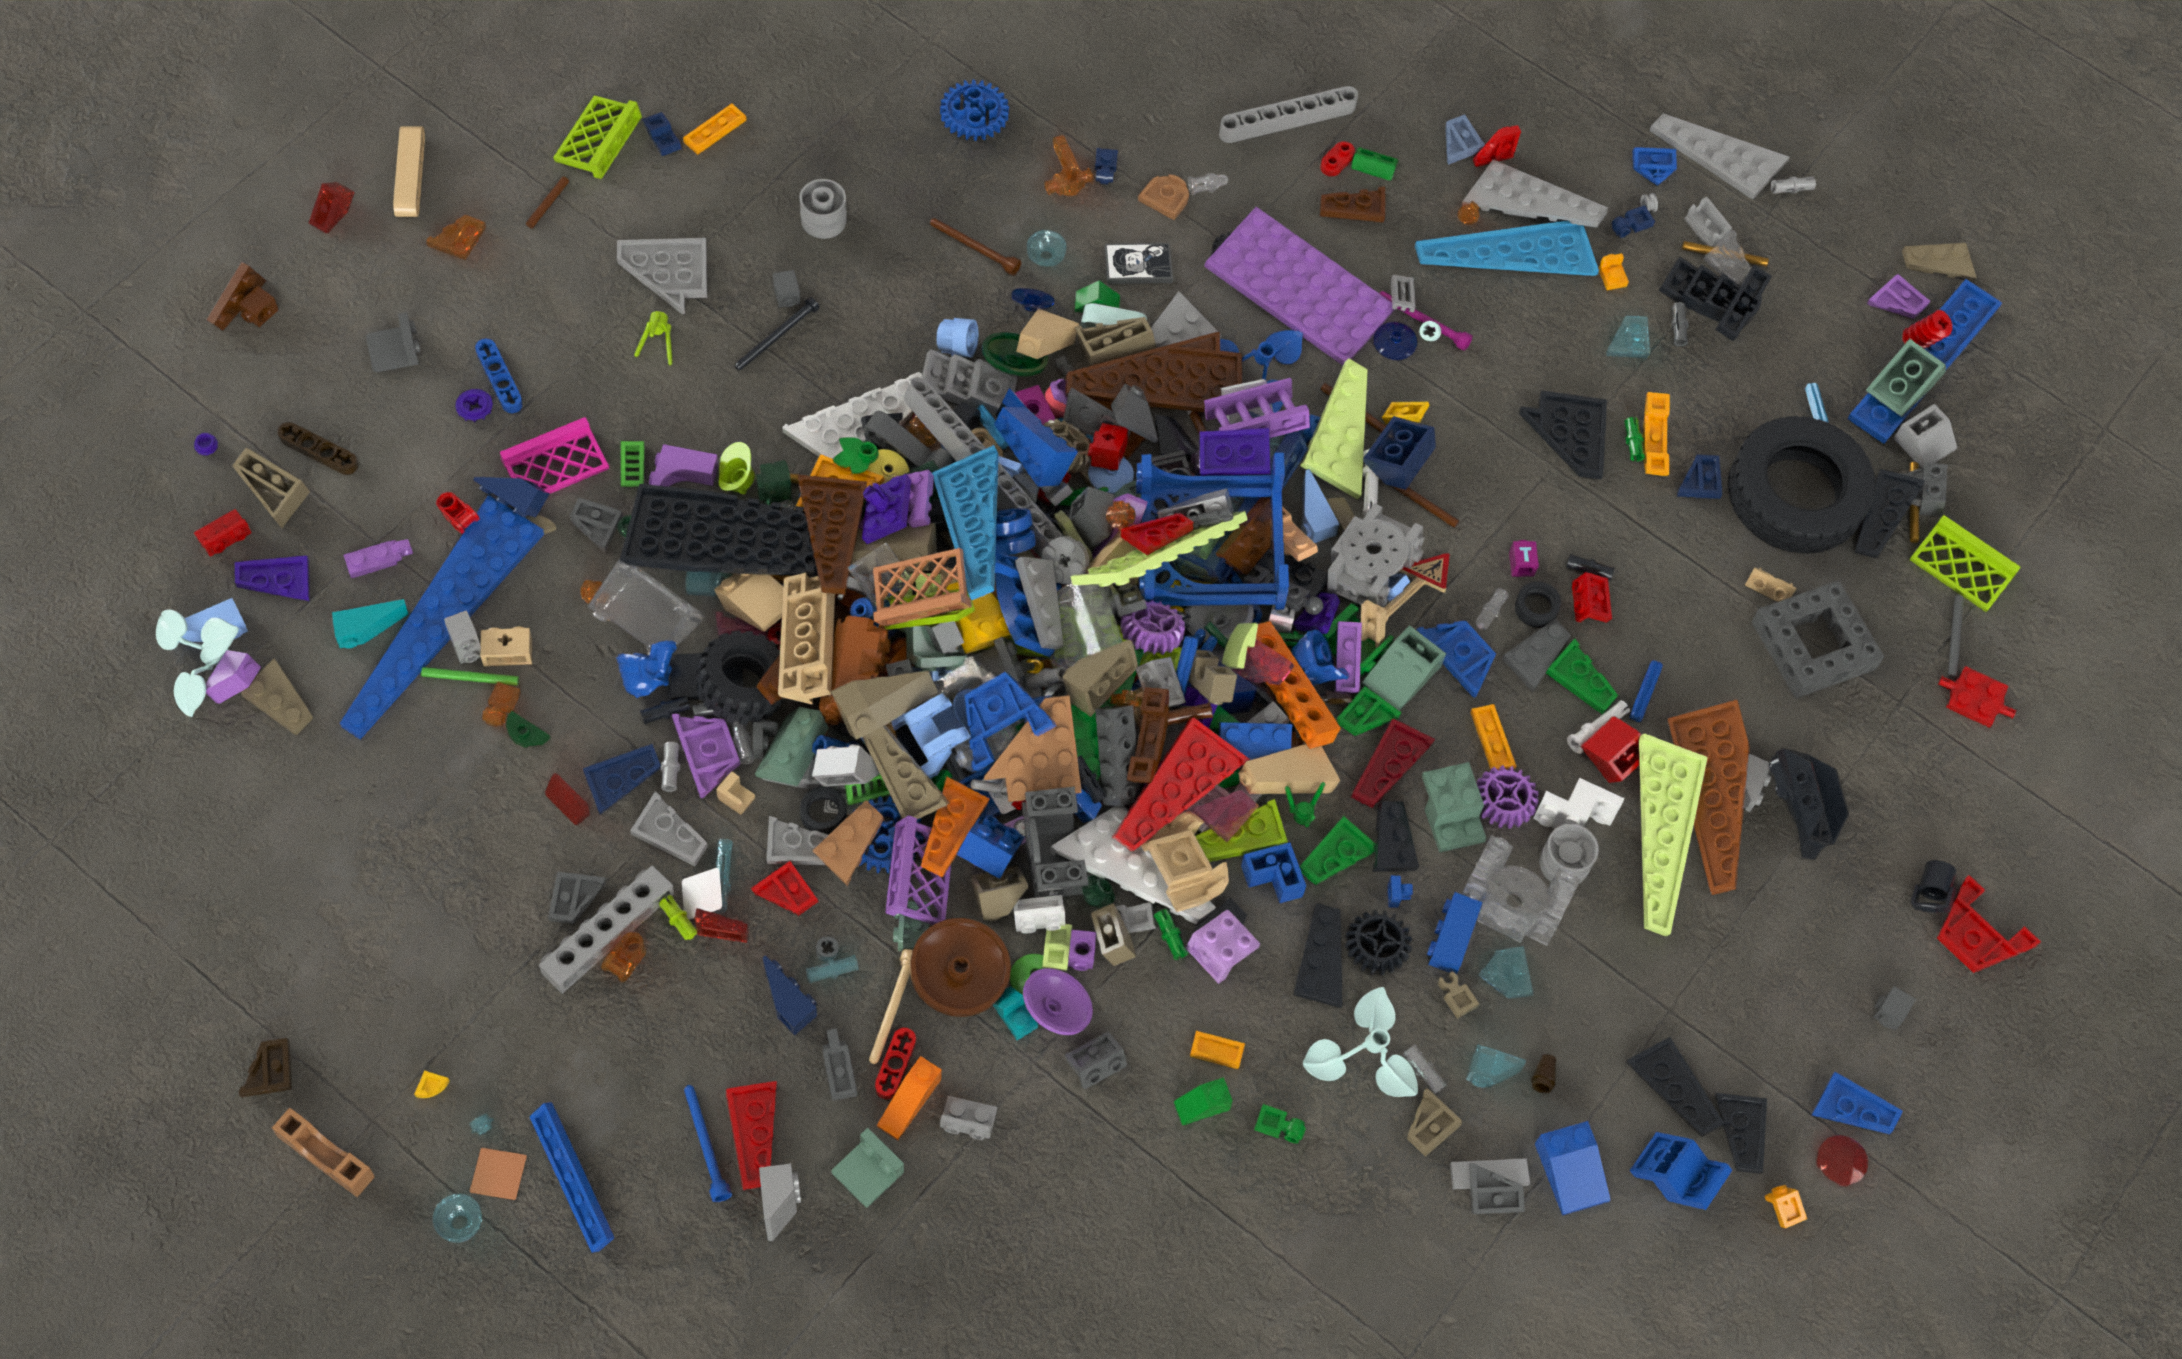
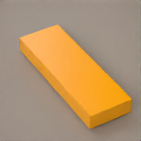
[683,103,746,155]
[1470,704,1516,771]

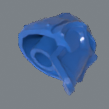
[1291,630,1350,686]
[616,641,677,698]

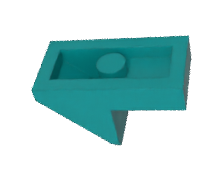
[993,986,1038,1040]

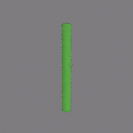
[421,667,519,686]

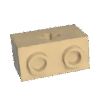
[480,626,532,667]

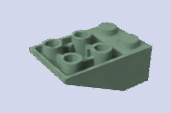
[1362,625,1446,711]

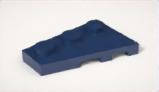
[583,744,661,815]

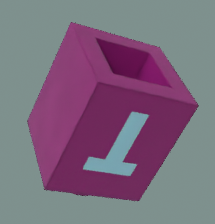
[1509,540,1539,577]

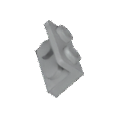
[1136,657,1186,707]
[940,1096,998,1140]

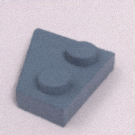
[1445,115,1485,165]

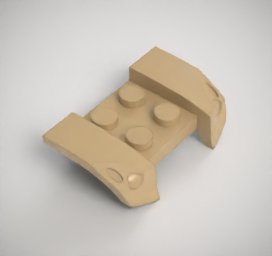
[1141,811,1229,912]

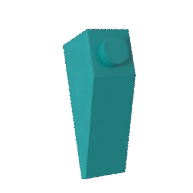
[332,599,409,648]

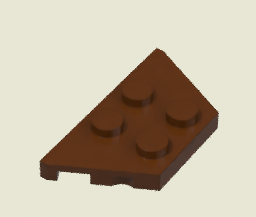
[1216,497,1270,576]

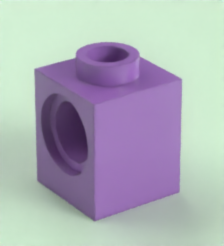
[1068,930,1096,971]

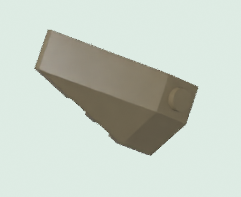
[830,671,938,740]

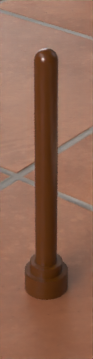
[930,218,1022,276]

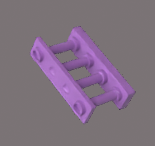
[1204,378,1310,438]

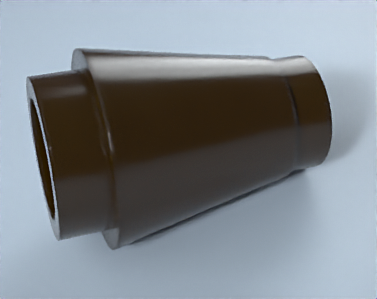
[1531,1054,1557,1094]

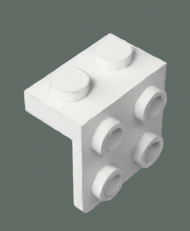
[1014,895,1065,934]

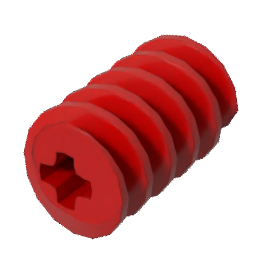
[1902,310,1952,349]

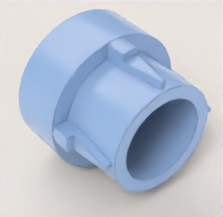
[937,318,979,358]

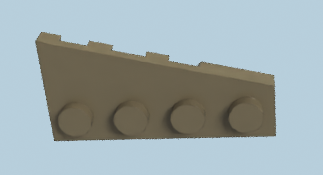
[862,725,950,819]

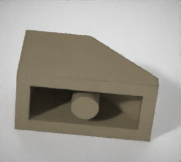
[1091,903,1136,966]

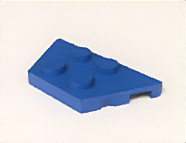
[1416,620,1496,698]

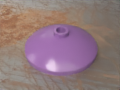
[1023,968,1093,1035]

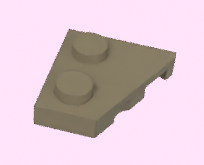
[1407,1088,1462,1157]

